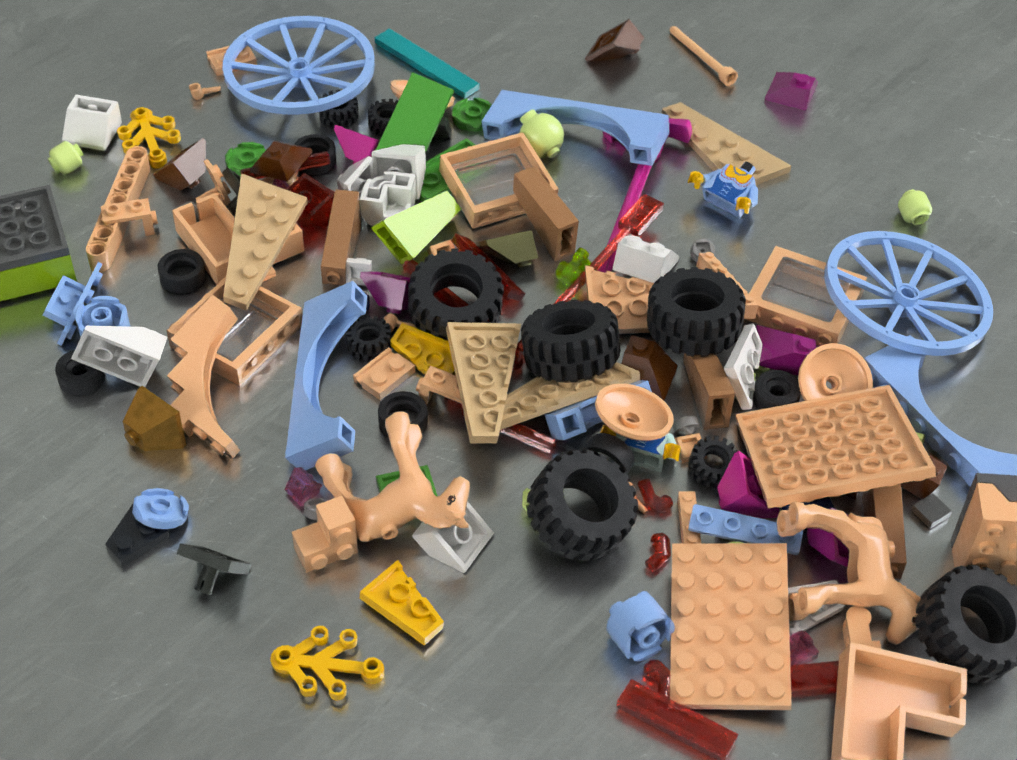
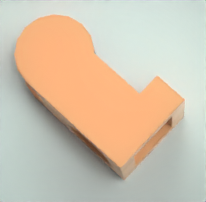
[842,606,881,649]

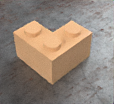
[292,495,358,573]

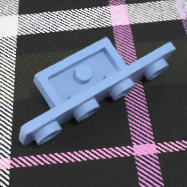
[42,262,103,346]
[688,504,803,555]

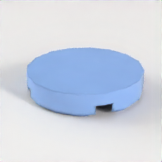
[132,488,189,529]

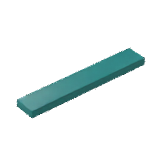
[374,28,480,99]

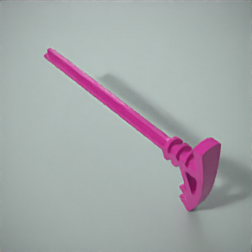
[597,118,692,273]

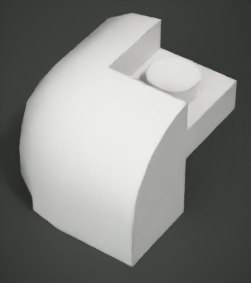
[359,171,416,226]

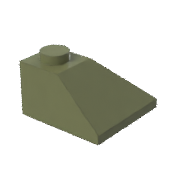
[475,230,538,267]

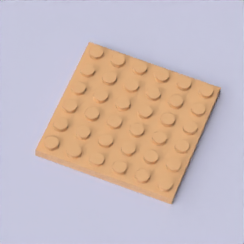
[736,385,936,508]

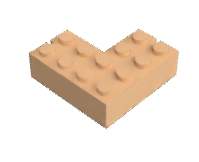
[172,193,304,285]
[831,642,967,760]

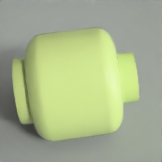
[47,141,84,175]
[898,190,932,225]

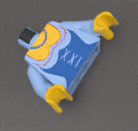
[687,162,758,219]

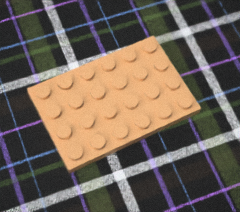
[670,543,792,710]

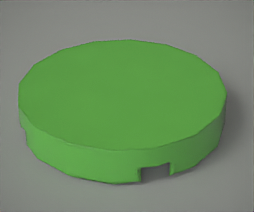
[452,98,492,132]
[225,142,266,177]

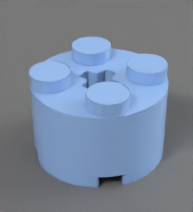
[75,296,131,338]
[606,591,675,662]

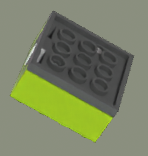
[0,185,77,301]

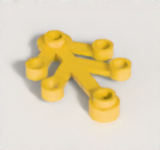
[117,107,181,169]
[270,626,384,701]

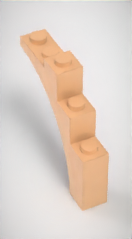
[167,295,240,458]

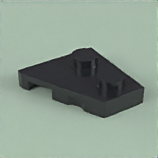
[105,502,169,568]

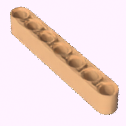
[86,146,150,273]

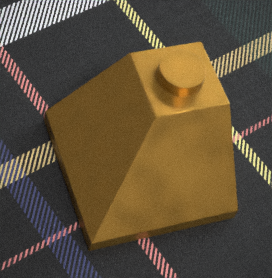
[122,386,186,451]

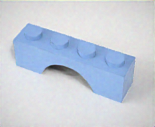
[544,380,651,440]

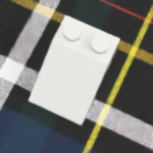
[612,236,680,283]
[71,326,168,387]

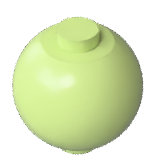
[519,109,564,159]

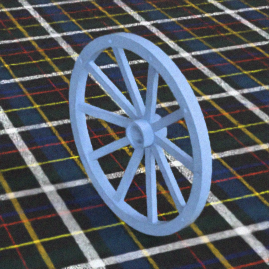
[223,16,375,115]
[824,231,993,356]

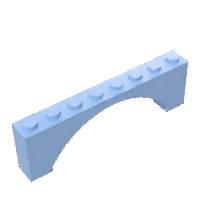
[482,90,669,166]
[285,281,367,472]
[864,335,1017,487]

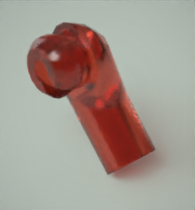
[637,478,673,513]
[645,533,671,572]
[643,659,671,701]

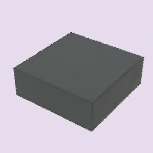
[911,493,952,529]

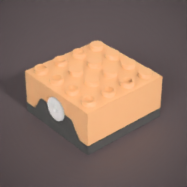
[951,473,1017,586]

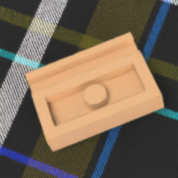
[206,46,257,76]
[353,347,415,400]

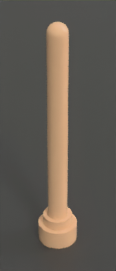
[669,26,738,86]

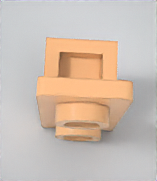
[195,159,231,206]
[101,198,158,236]
[416,366,462,406]

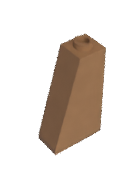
[513,166,579,261]
[321,190,361,285]
[683,353,735,430]
[862,483,907,579]

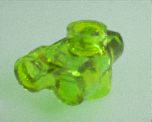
[556,247,592,289]

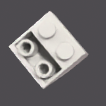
[62,95,122,151]

